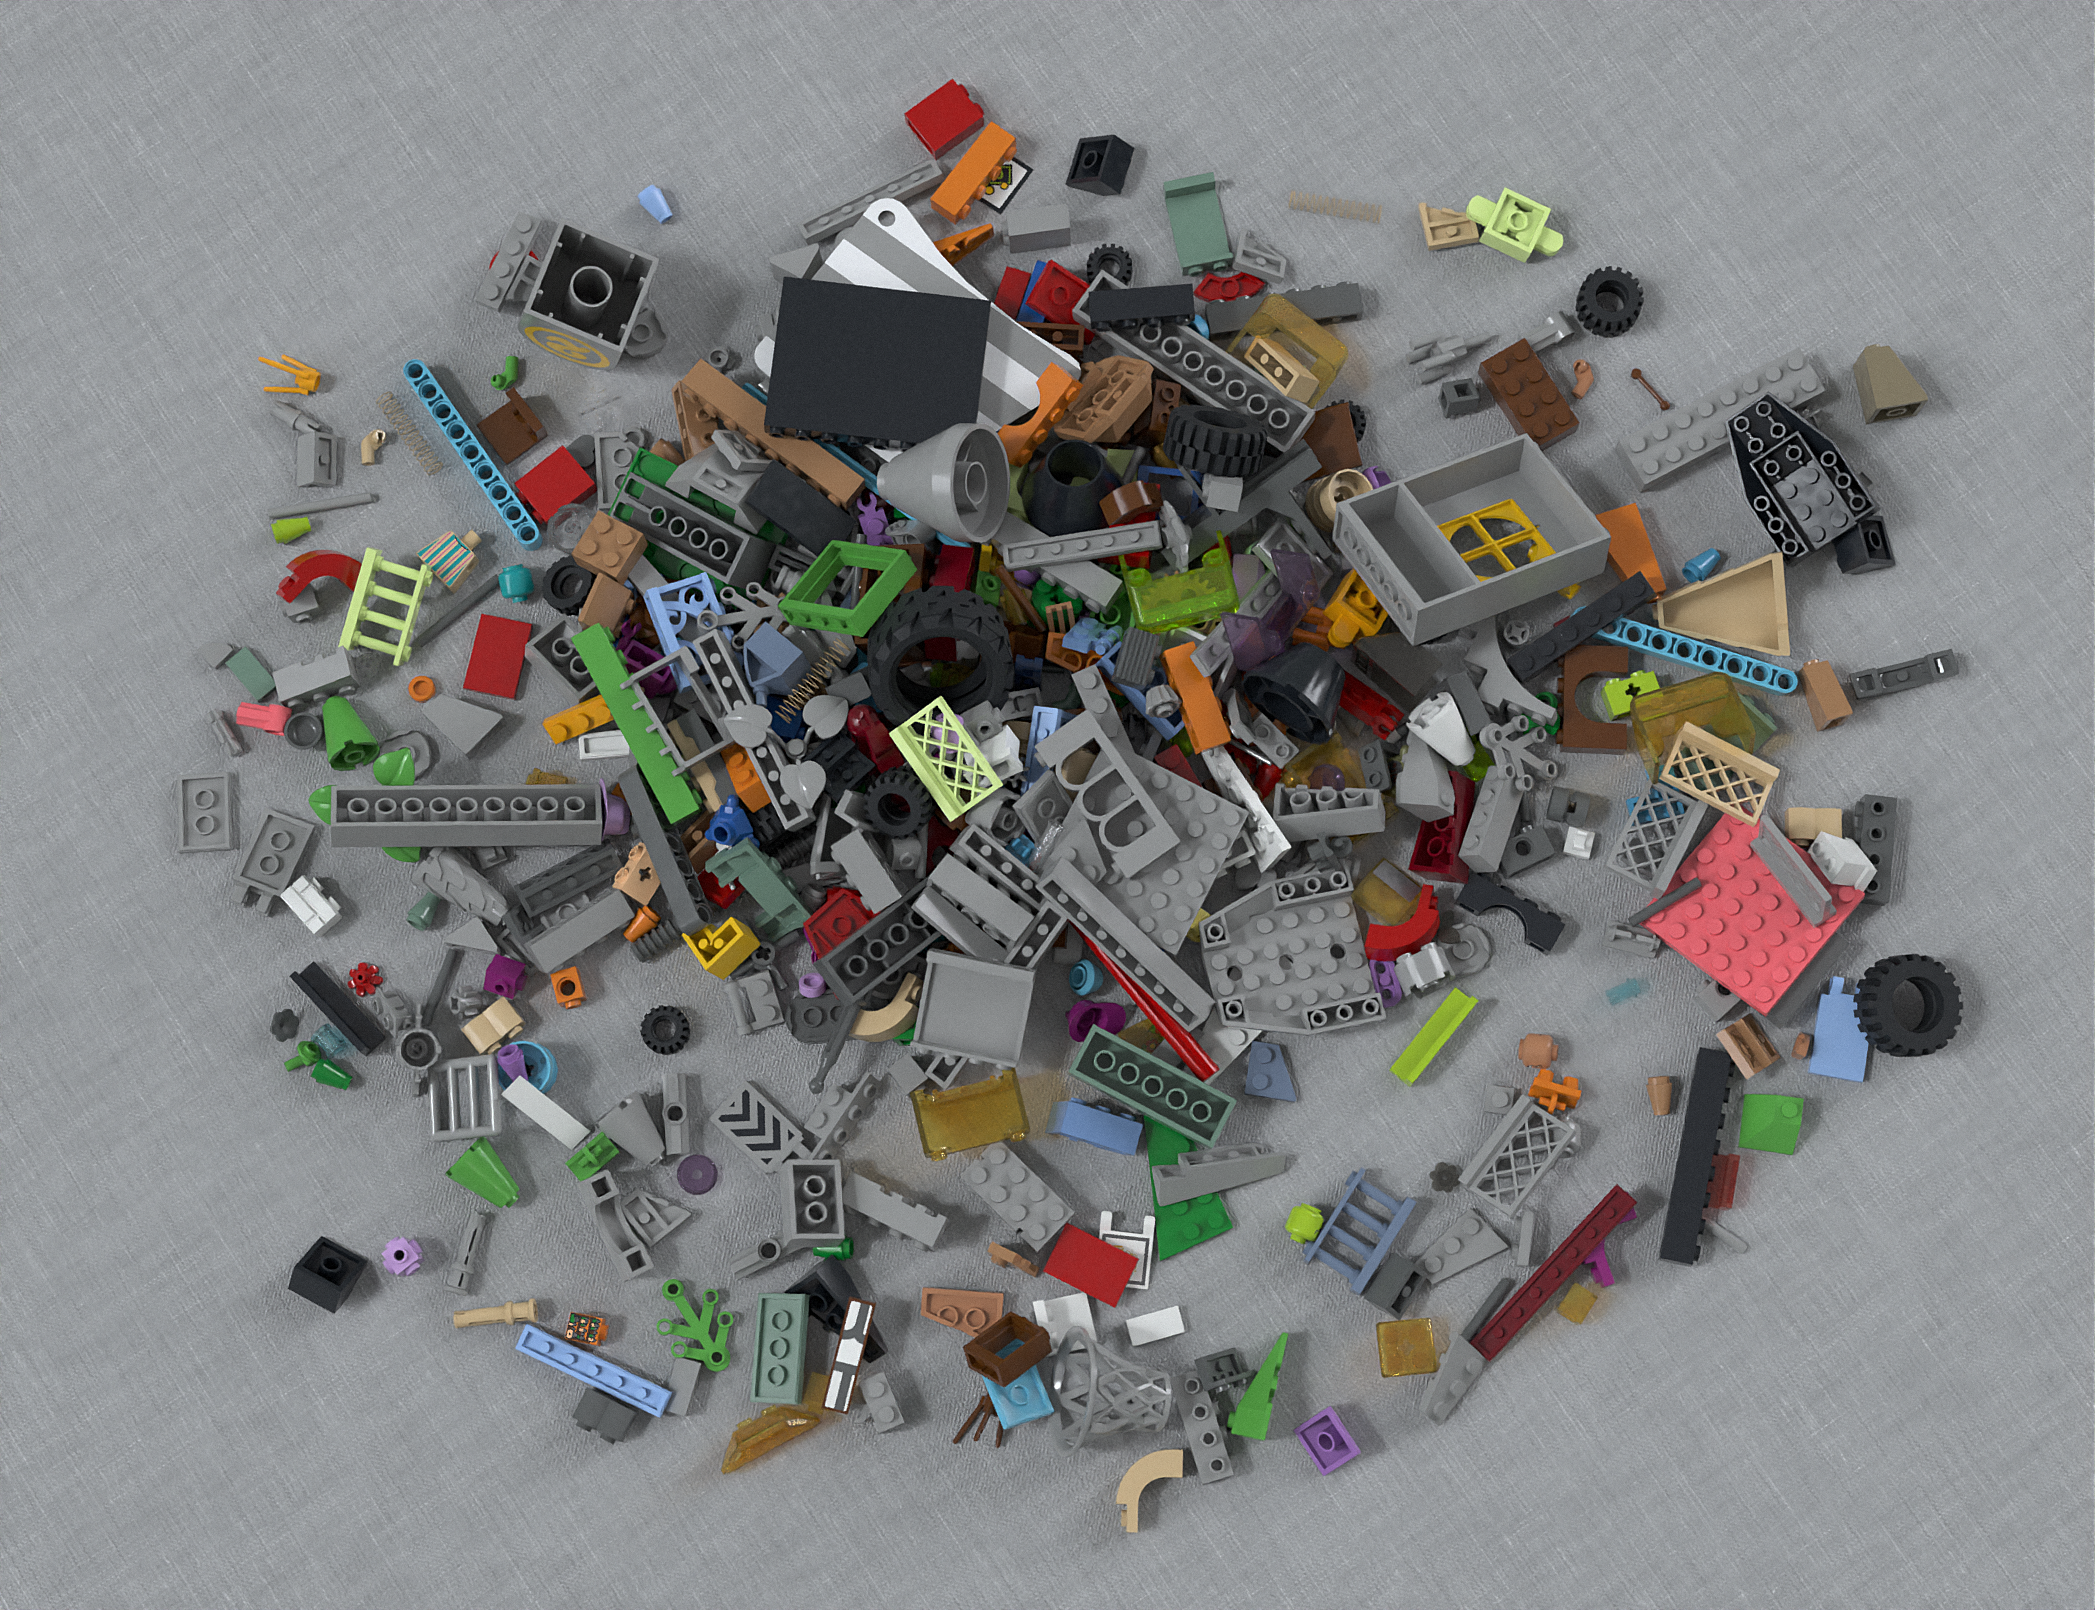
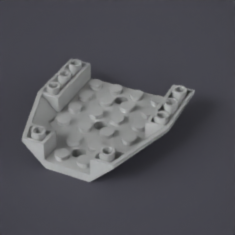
[1198,865,1386,1036]

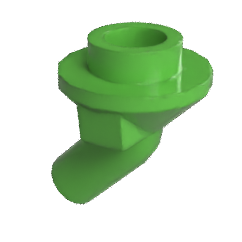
[284,1041,321,1072]

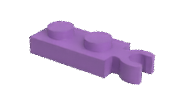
[856,492,894,546]

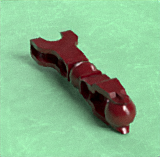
[846,704,960,876]

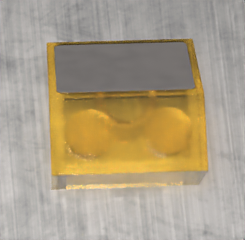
[1351,857,1422,926]

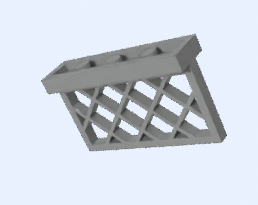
[1604,778,1709,900]
[1750,814,1837,928]
[1458,1095,1577,1219]

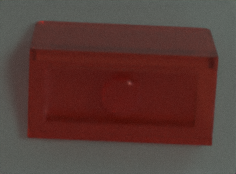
[1706,1153,1740,1211]

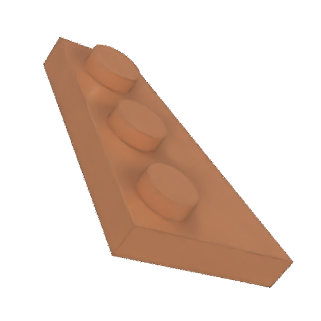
[921,1287,1004,1337]

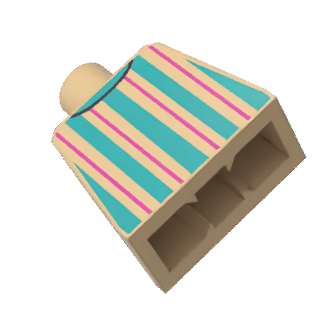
[416,530,482,594]

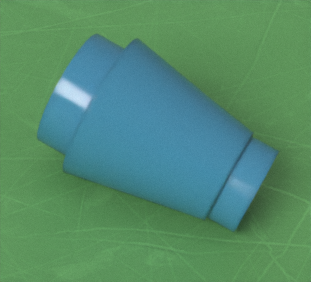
[1682,548,1721,583]

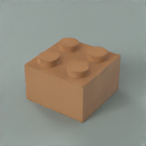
[571,510,648,586]

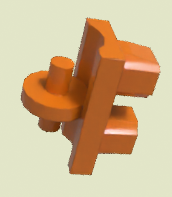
[1528,1069,1581,1115]

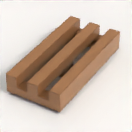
[1045,601,1075,634]

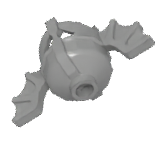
[394,1000,441,1097]

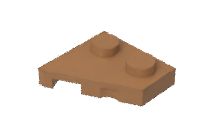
[987,1242,1040,1278]

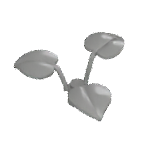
[724,695,848,810]

